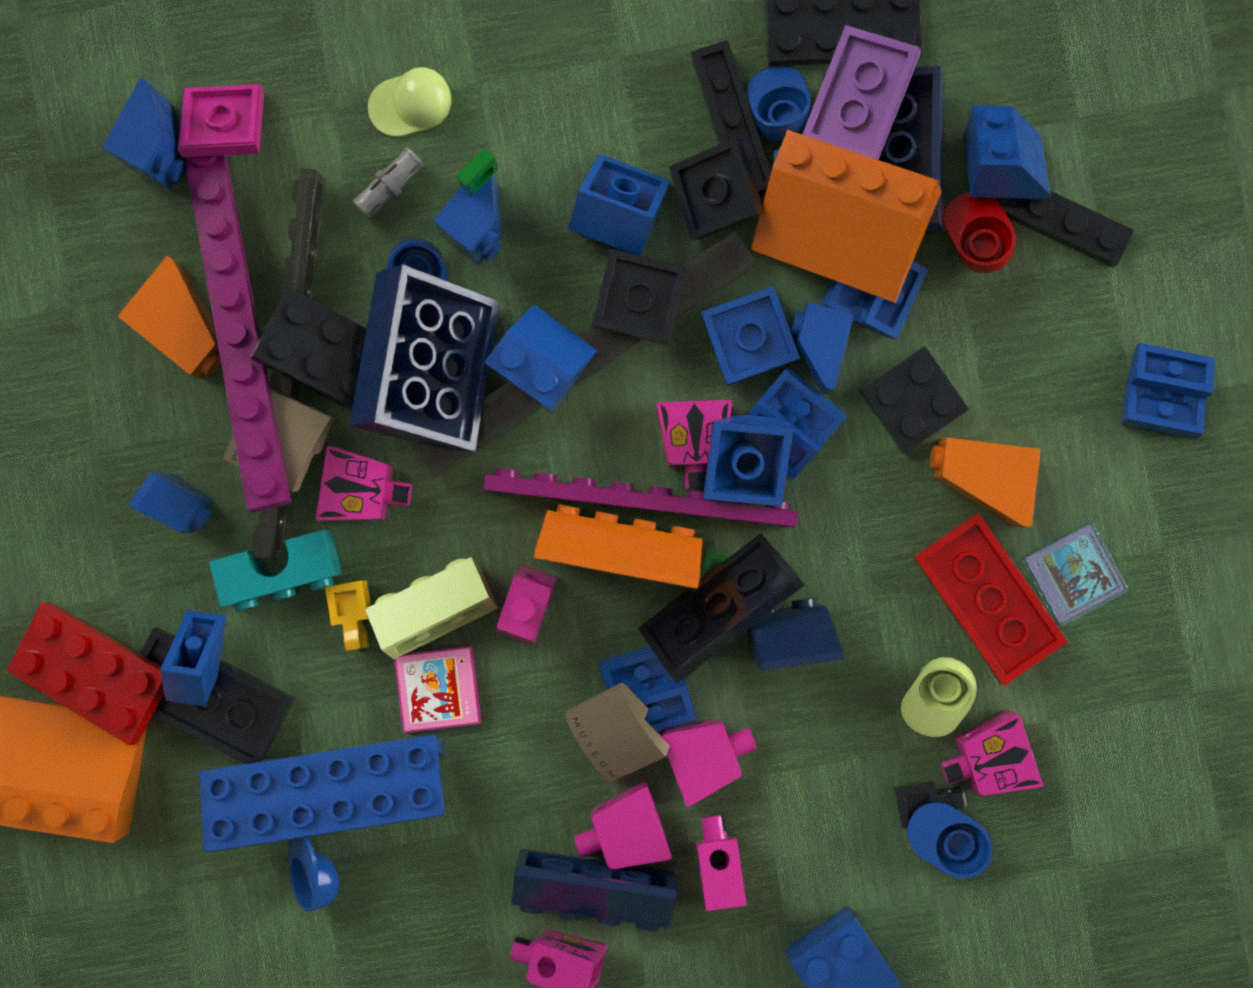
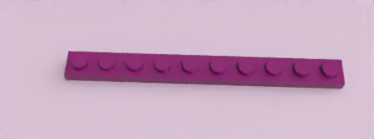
[185,155,292,513]

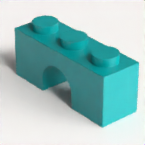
[209,530,343,612]

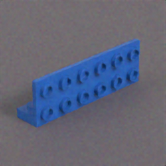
[199,734,445,852]

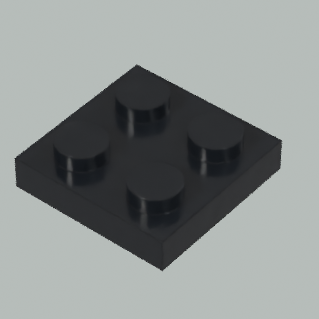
[669,137,764,240]
[592,249,687,346]
[859,346,969,454]

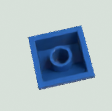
[102,78,186,190]
[963,105,1050,199]
[568,154,671,256]
[433,175,503,266]
[484,305,598,414]
[703,415,793,506]

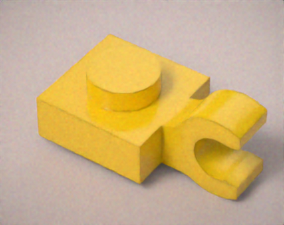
[325,580,371,651]

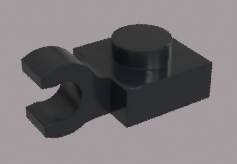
[894,781,967,829]

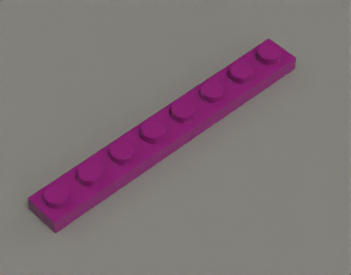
[483,468,798,527]

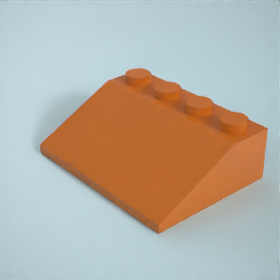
[751,130,942,303]
[534,504,702,589]
[0,695,148,843]

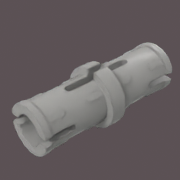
[352,147,424,219]

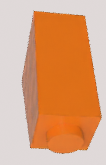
[117,256,221,379]
[930,437,1041,527]

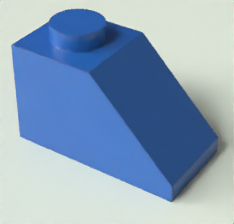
[791,302,854,394]
[128,472,214,533]
[160,610,226,706]

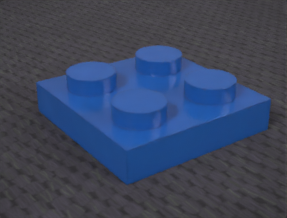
[700,286,800,386]

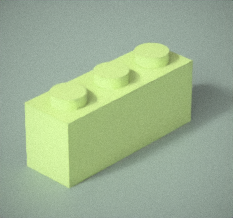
[365,557,498,660]

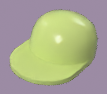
[368,67,452,137]
[901,657,977,737]

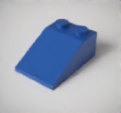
[785,906,903,988]

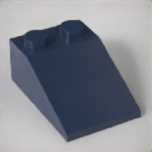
[747,598,844,670]

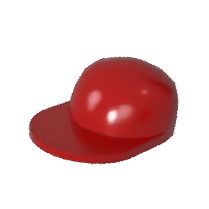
[944,192,1016,274]

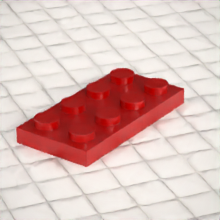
[912,513,1068,686]
[6,601,164,745]

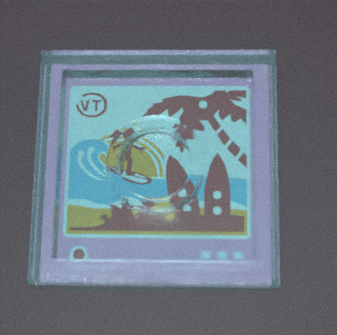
[1022,522,1130,627]

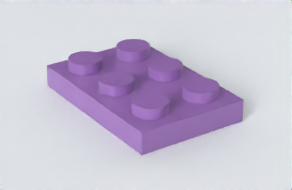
[802,25,921,160]

